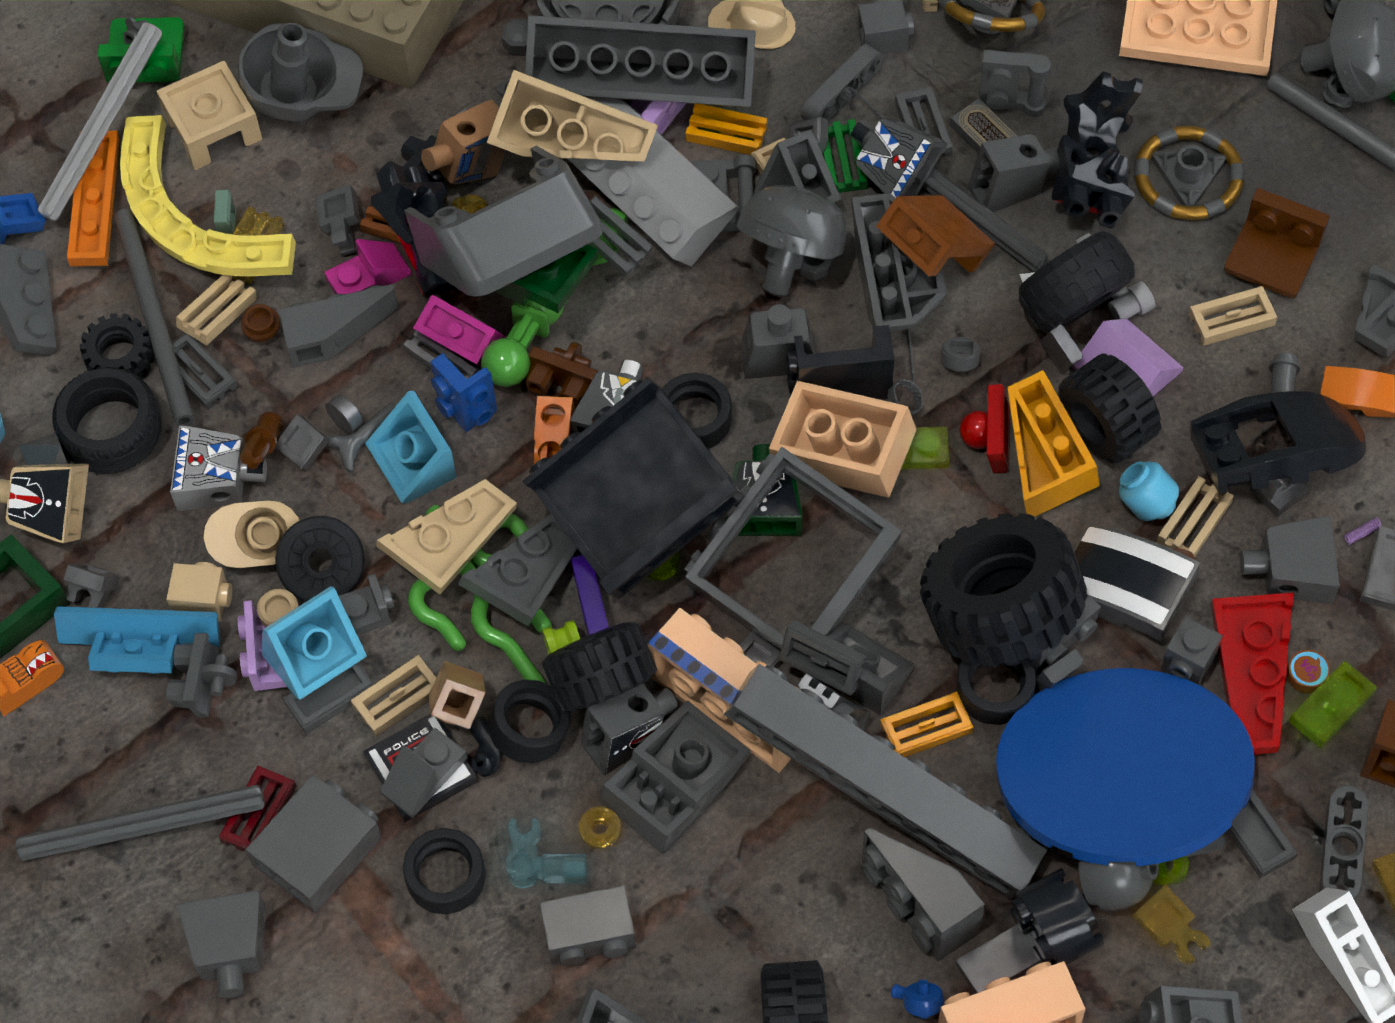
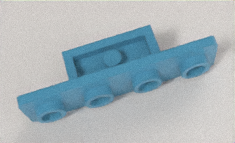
[54,607,221,674]

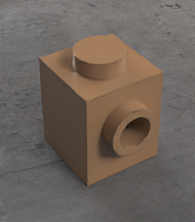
[428,661,486,729]

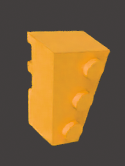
[1007,370,1100,517]

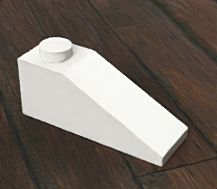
[1292,887,1395,1023]

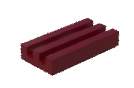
[219,765,296,851]

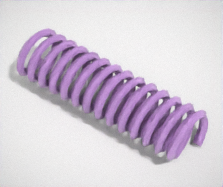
[1344,517,1381,546]

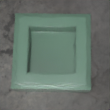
[214,190,236,235]

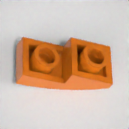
[1320,366,1395,418]

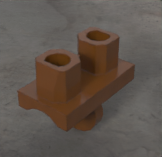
[526,342,598,409]

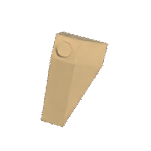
[487,70,658,162]

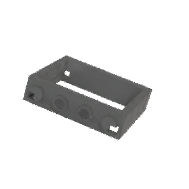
[684,447,902,659]

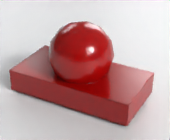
[959,384,1010,473]

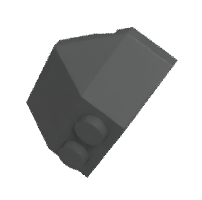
[851,193,947,331]

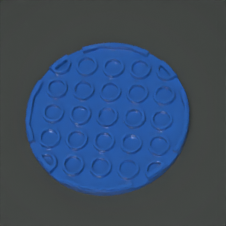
[996,668,1255,866]

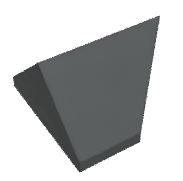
[753,129,841,203]

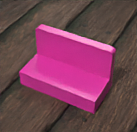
[413,295,507,367]

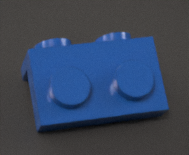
[430,353,497,432]

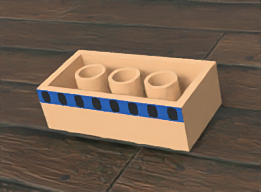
[648,608,799,773]

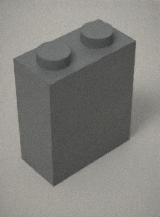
[245,774,382,913]

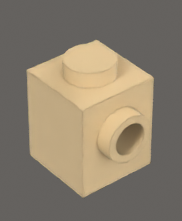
[166,562,232,621]

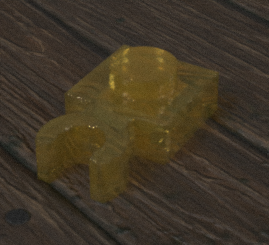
[1132,884,1211,965]

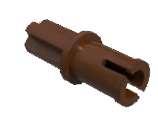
[239,412,283,469]

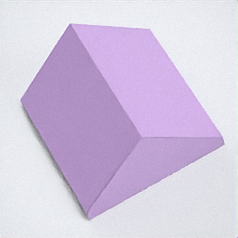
[1072,319,1184,396]

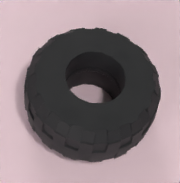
[1018,231,1135,333]

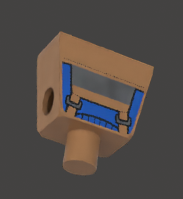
[421,99,505,185]

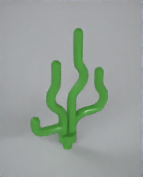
[408,505,552,683]

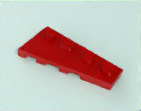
[1210,592,1294,755]

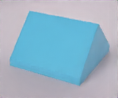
[365,391,457,503]
[262,586,367,700]

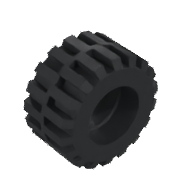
[1058,353,1161,463]
[541,622,657,711]
[760,960,828,1023]

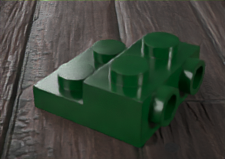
[494,244,598,313]

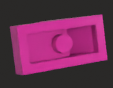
[324,239,411,294]

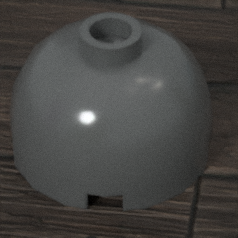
[1079,861,1159,911]

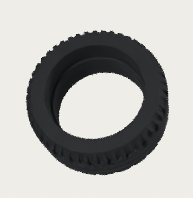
[52,367,162,474]

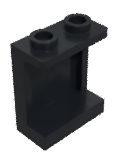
[787,325,894,400]

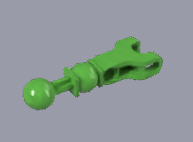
[481,208,629,387]

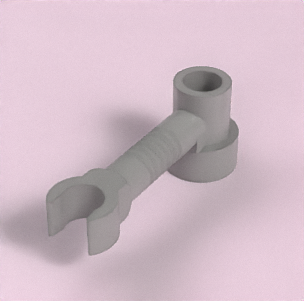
[1075,233,1156,320]

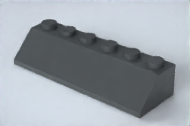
[525,15,756,107]

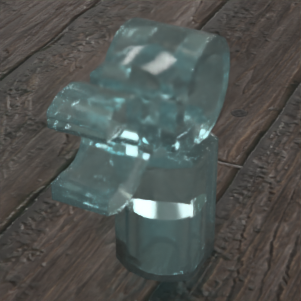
[505,819,587,888]

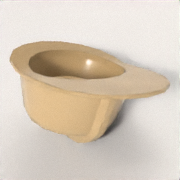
[708,0,795,49]
[203,501,300,568]

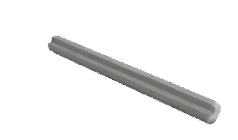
[38,22,162,221]

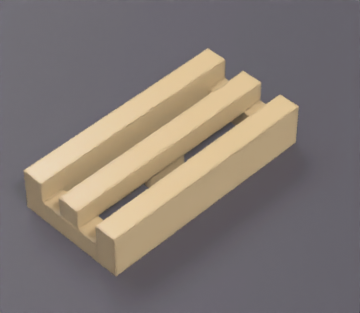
[176,275,256,346]
[1188,286,1278,346]
[1156,476,1234,557]
[351,655,436,737]

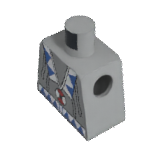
[170,426,267,511]

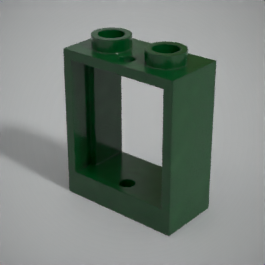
[0,534,69,659]

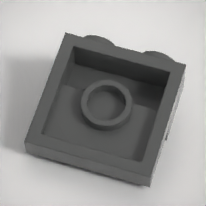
[1139,986,1242,1023]

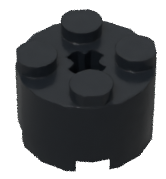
[1010,868,1104,965]

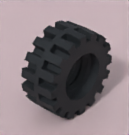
[80,313,155,379]

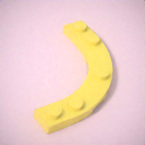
[120,115,296,276]

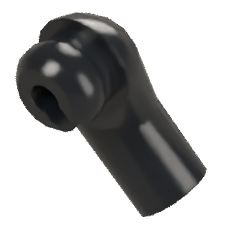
[467,716,503,777]

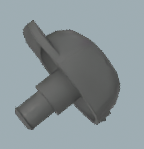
[1299,0,1395,103]
[236,22,363,123]
[736,185,846,297]

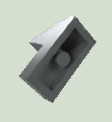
[380,728,468,818]

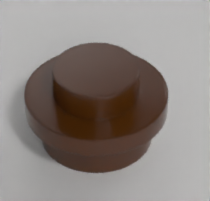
[241,304,280,342]

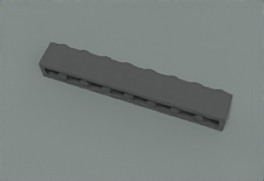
[724,664,1047,899]

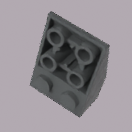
[861,828,985,962]

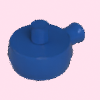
[891,979,944,1019]

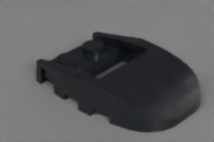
[1190,391,1366,494]

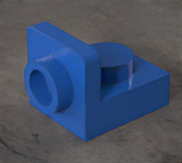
[0,193,46,245]

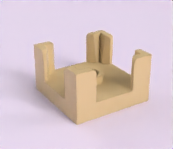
[156,61,263,170]

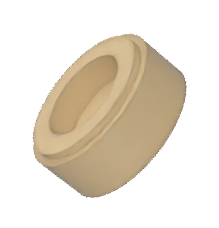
[257,589,299,628]

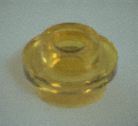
[578,807,621,848]

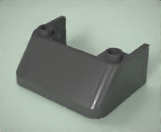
[404,145,602,296]

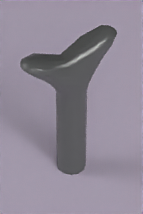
[326,402,396,473]

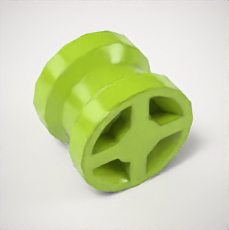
[542,620,580,655]

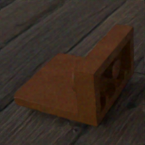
[1224,187,1330,299]

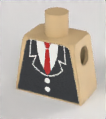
[0,464,89,543]

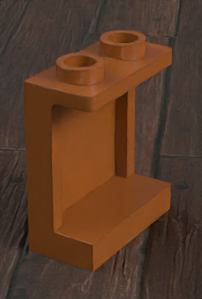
[876,195,995,276]

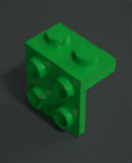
[98,17,185,83]

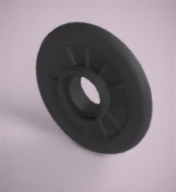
[275,516,365,602]

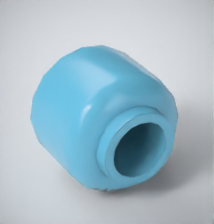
[1119,461,1179,521]

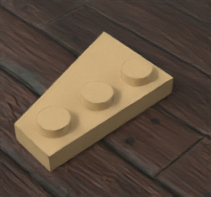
[376,479,517,594]

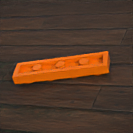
[67,131,120,266]

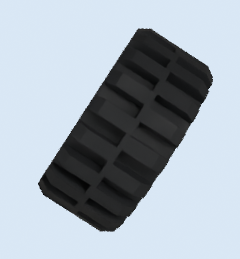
[920,513,1087,667]

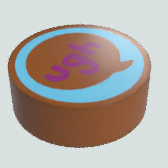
[1286,650,1330,693]

